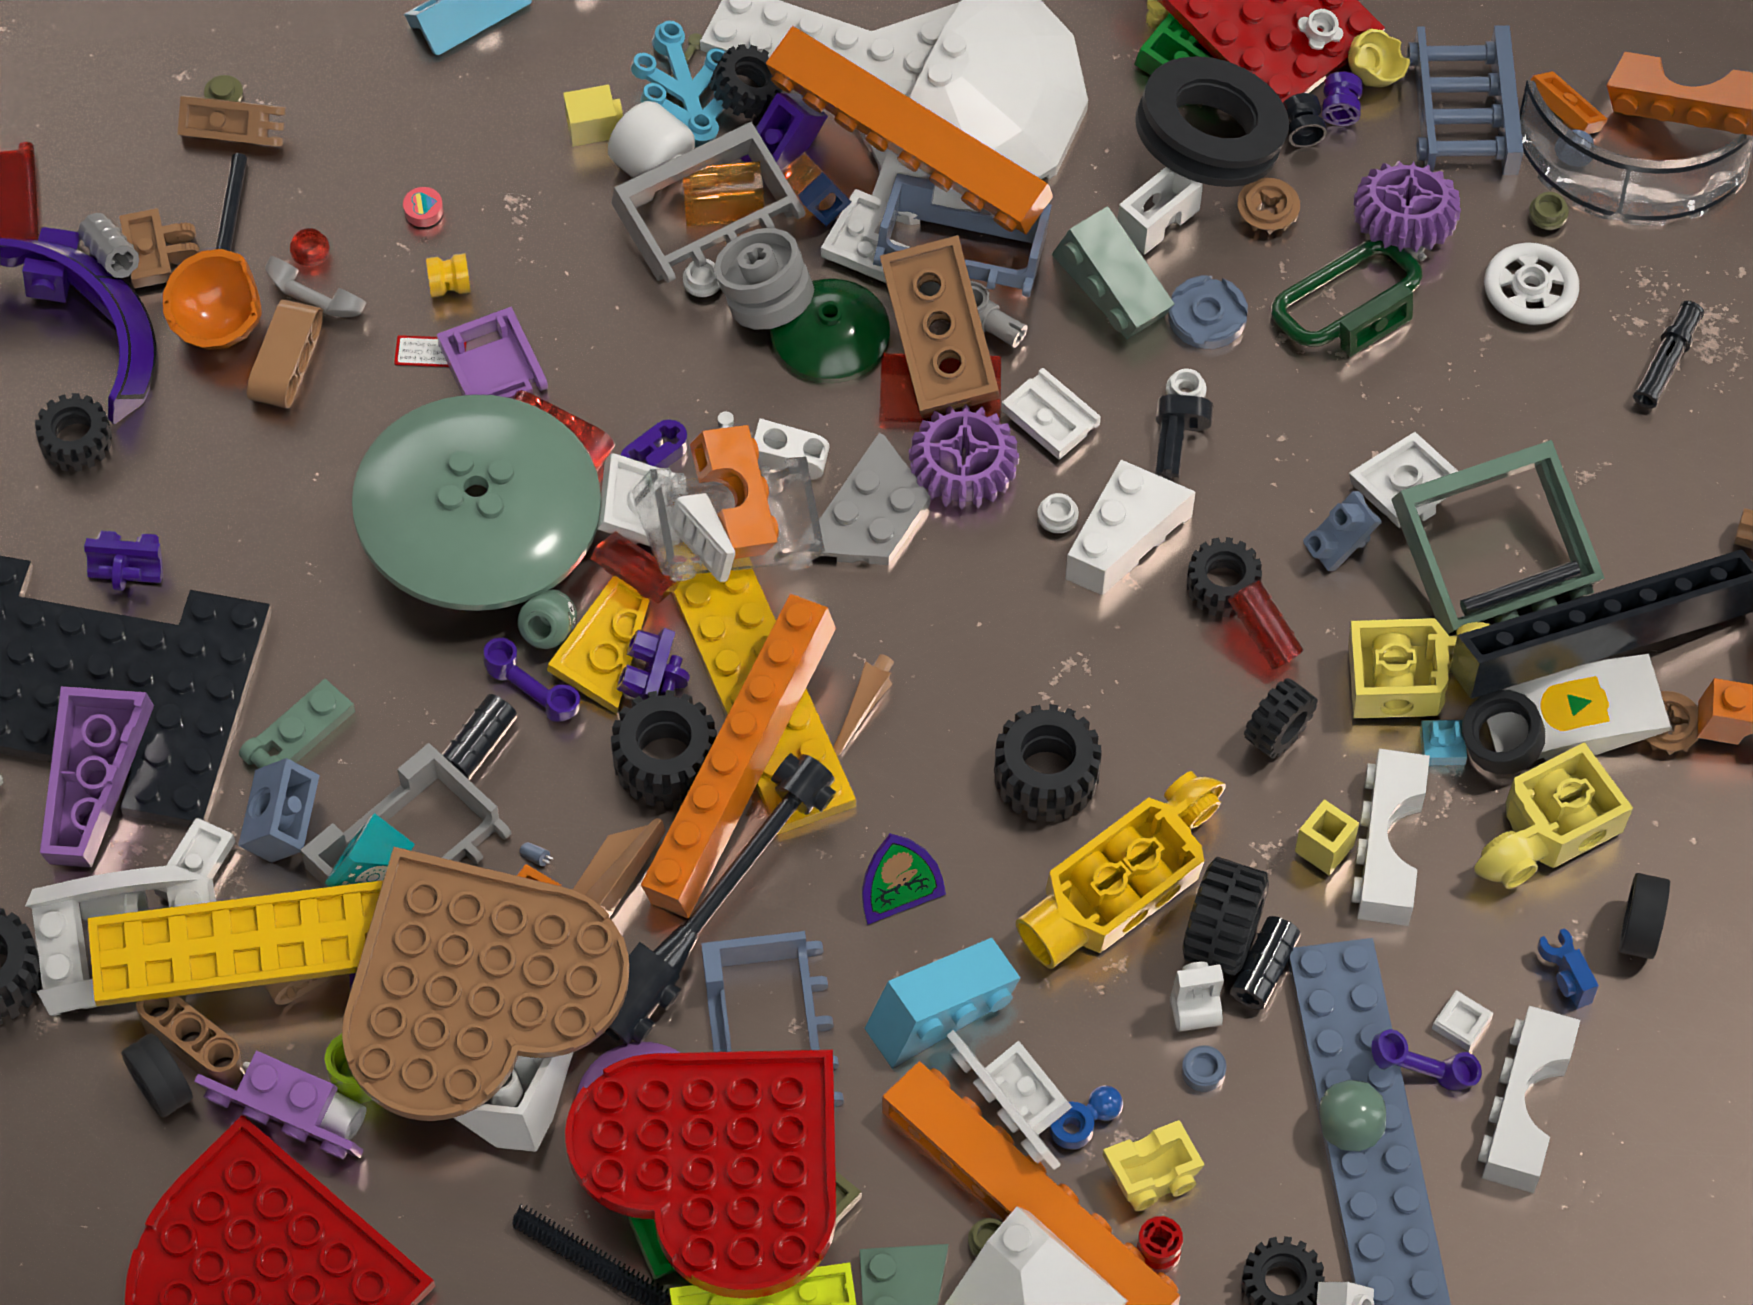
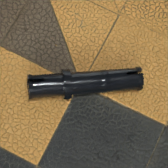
[1633,301,1705,409]

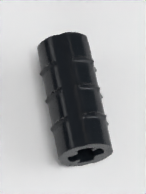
[442,694,517,780]
[1230,916,1301,1010]

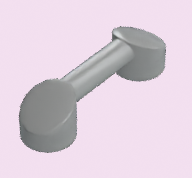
[265,256,367,317]

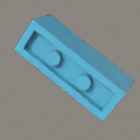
[404,0,532,55]

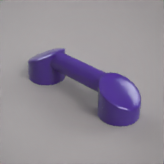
[483,638,580,721]
[1371,1029,1482,1091]

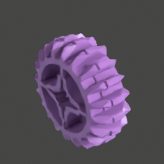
[1353,161,1461,253]
[909,404,1019,510]

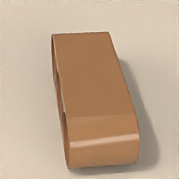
[247,299,323,408]
[136,996,245,1088]

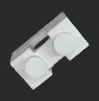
[1118,167,1203,255]

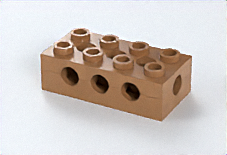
[880,235,1000,419]

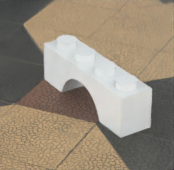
[1351,749,1430,926]
[1478,1006,1580,1193]

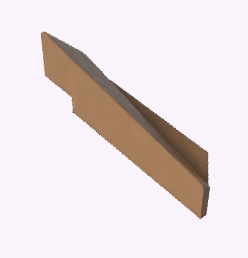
[573,818,665,917]

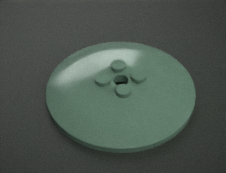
[352,395,601,611]

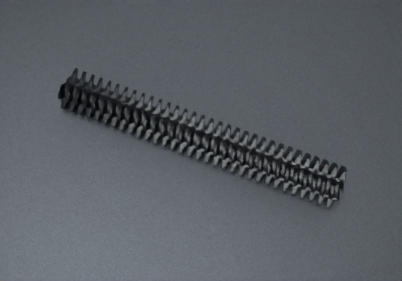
[511,1203,671,1305]

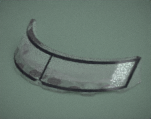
[1519,80,1753,225]

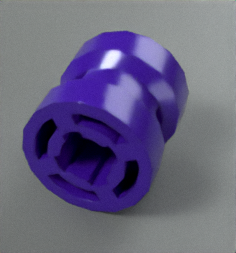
[1322,72,1363,126]

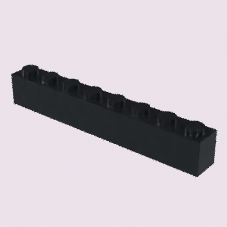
[1449,549,1753,699]

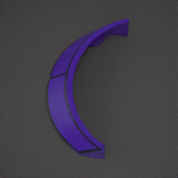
[0,238,156,424]

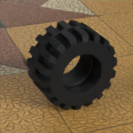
[611,690,717,807]
[994,704,1102,822]
[1183,857,1269,976]
[0,908,42,1024]

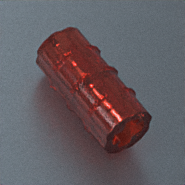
[1228,580,1304,670]

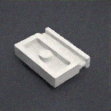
[1001,368,1101,460]

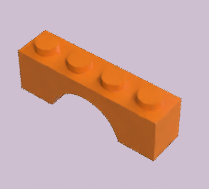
[1607,52,1753,136]

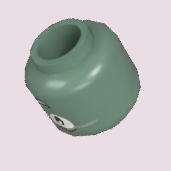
[518,589,577,649]

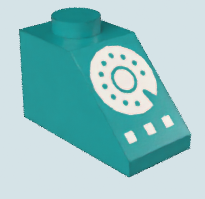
[325,813,415,887]

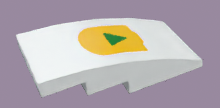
[1487,654,1672,761]

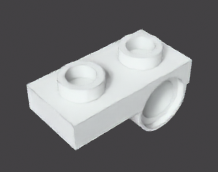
[1170,962,1224,1032]

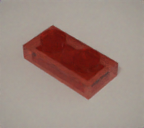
[590,531,683,604]

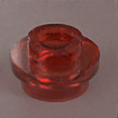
[290,228,330,267]

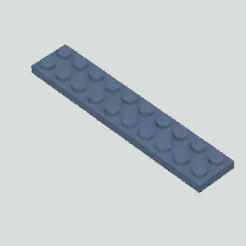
[1288,938,1451,1305]

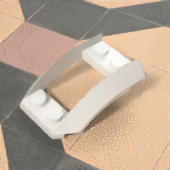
[25,865,216,1016]

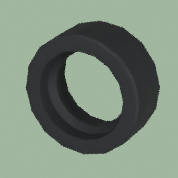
[1462,690,1545,775]
[1619,873,1670,959]

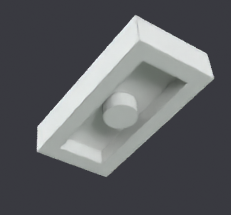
[154,818,236,900]

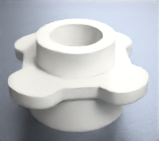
[1297,9,1343,50]

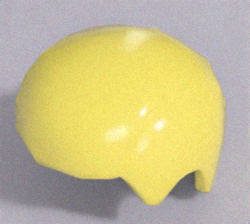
[1348,29,1410,88]

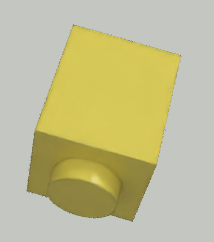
[563,84,623,147]
[1295,799,1359,876]

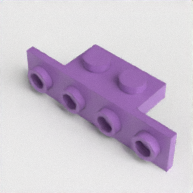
[194,1050,364,1160]

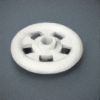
[1484,243,1579,325]

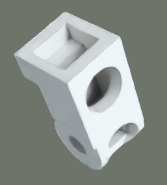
[754,418,830,480]

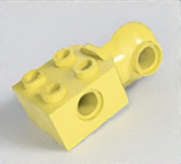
[1348,618,1490,718]
[1474,742,1633,889]

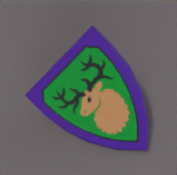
[862,833,946,925]

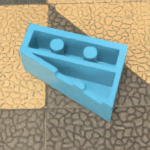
[864,938,1021,1069]

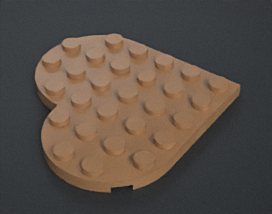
[342,847,629,1121]

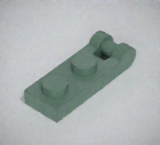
[239,678,355,768]

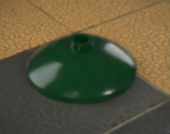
[771,278,890,383]

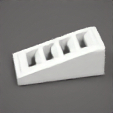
[670,493,736,582]

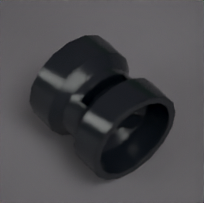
[1283,93,1327,148]

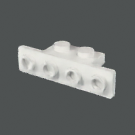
[947,1030,1072,1170]

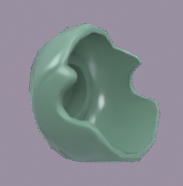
[1319,1080,1386,1152]

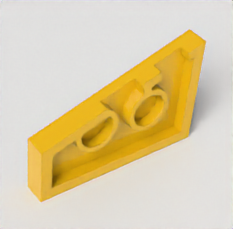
[547,571,651,715]

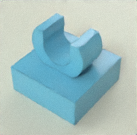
[1420,720,1467,766]

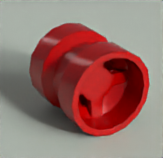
[1136,1216,1183,1274]

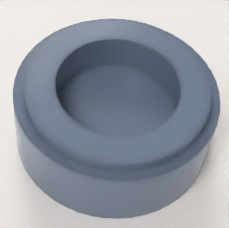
[1182,1045,1227,1092]

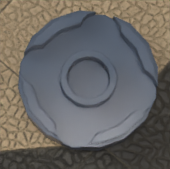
[1168,275,1248,349]

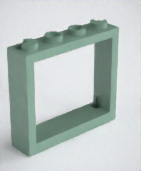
[1391,440,1605,636]

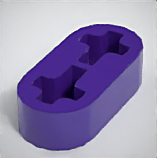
[621,419,688,470]

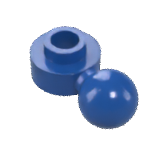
[1049,1085,1123,1149]

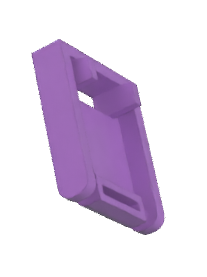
[437,307,548,400]

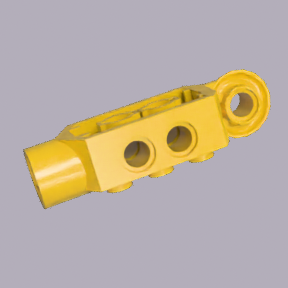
[1015,771,1226,969]

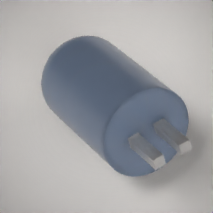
[520,842,553,866]

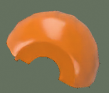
[163,249,262,350]

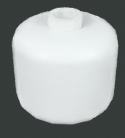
[608,101,695,178]

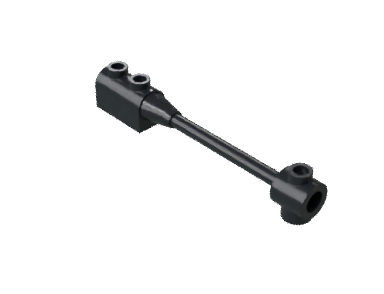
[604,753,836,1046]

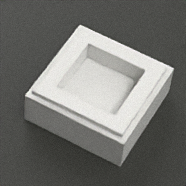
[1432,990,1493,1052]

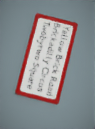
[394,335,467,367]

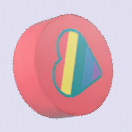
[403,187,443,227]

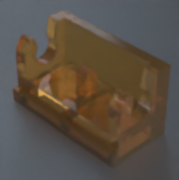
[683,161,764,226]

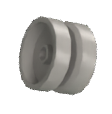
[714,228,814,330]

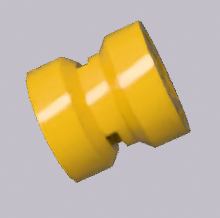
[426,253,471,298]

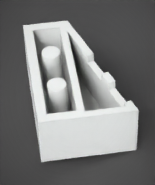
[1066,460,1195,595]

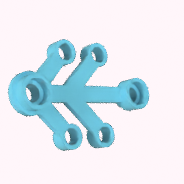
[631,21,725,147]

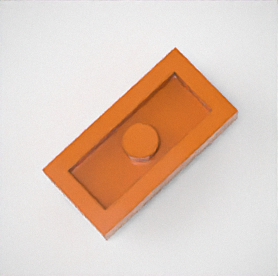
[1528,71,1608,134]

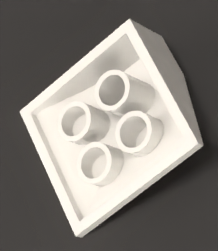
[945,1207,1128,1305]

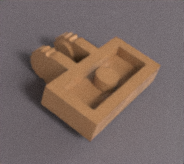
[119,208,200,289]

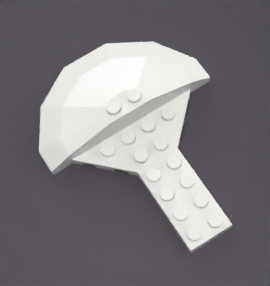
[700,0,1088,225]

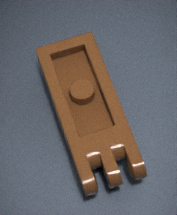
[177,95,286,146]

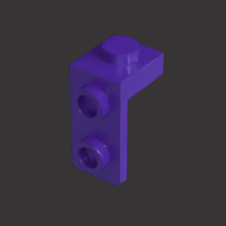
[22,227,81,303]

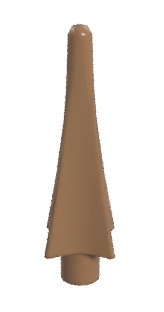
[833,654,894,756]

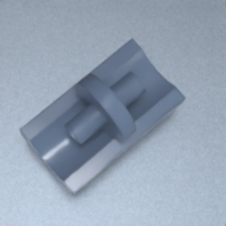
[1303,491,1382,571]

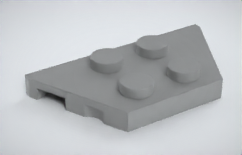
[799,433,930,565]

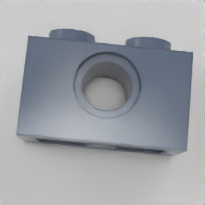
[238,758,320,863]

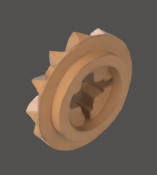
[1237,178,1300,235]
[1645,691,1699,755]

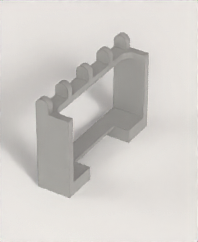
[611,122,806,283]
[301,743,512,888]

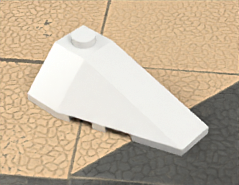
[454,1052,573,1152]

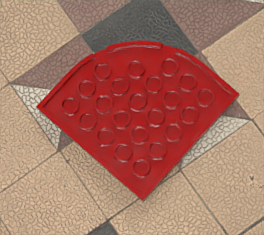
[125,1115,435,1305]

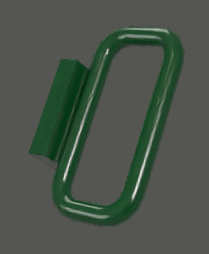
[1271,239,1423,357]

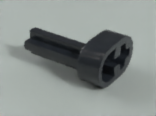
[1155,394,1214,480]

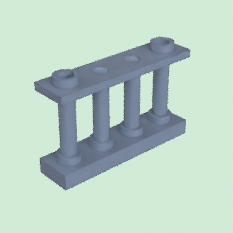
[1407,25,1523,175]

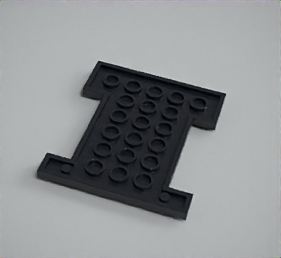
[0,555,272,827]

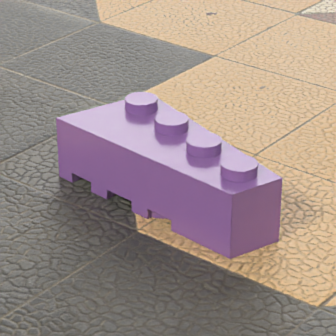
[40,686,154,867]

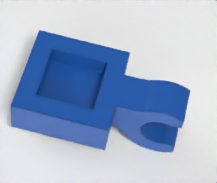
[1537,928,1599,1009]

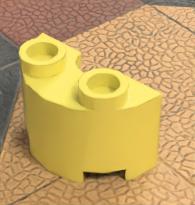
[1102,1120,1205,1211]

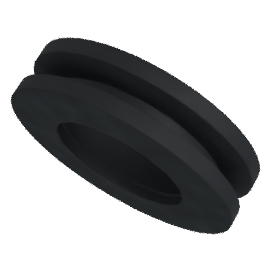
[1135,56,1289,187]

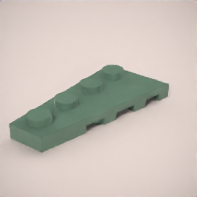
[859,1244,949,1305]

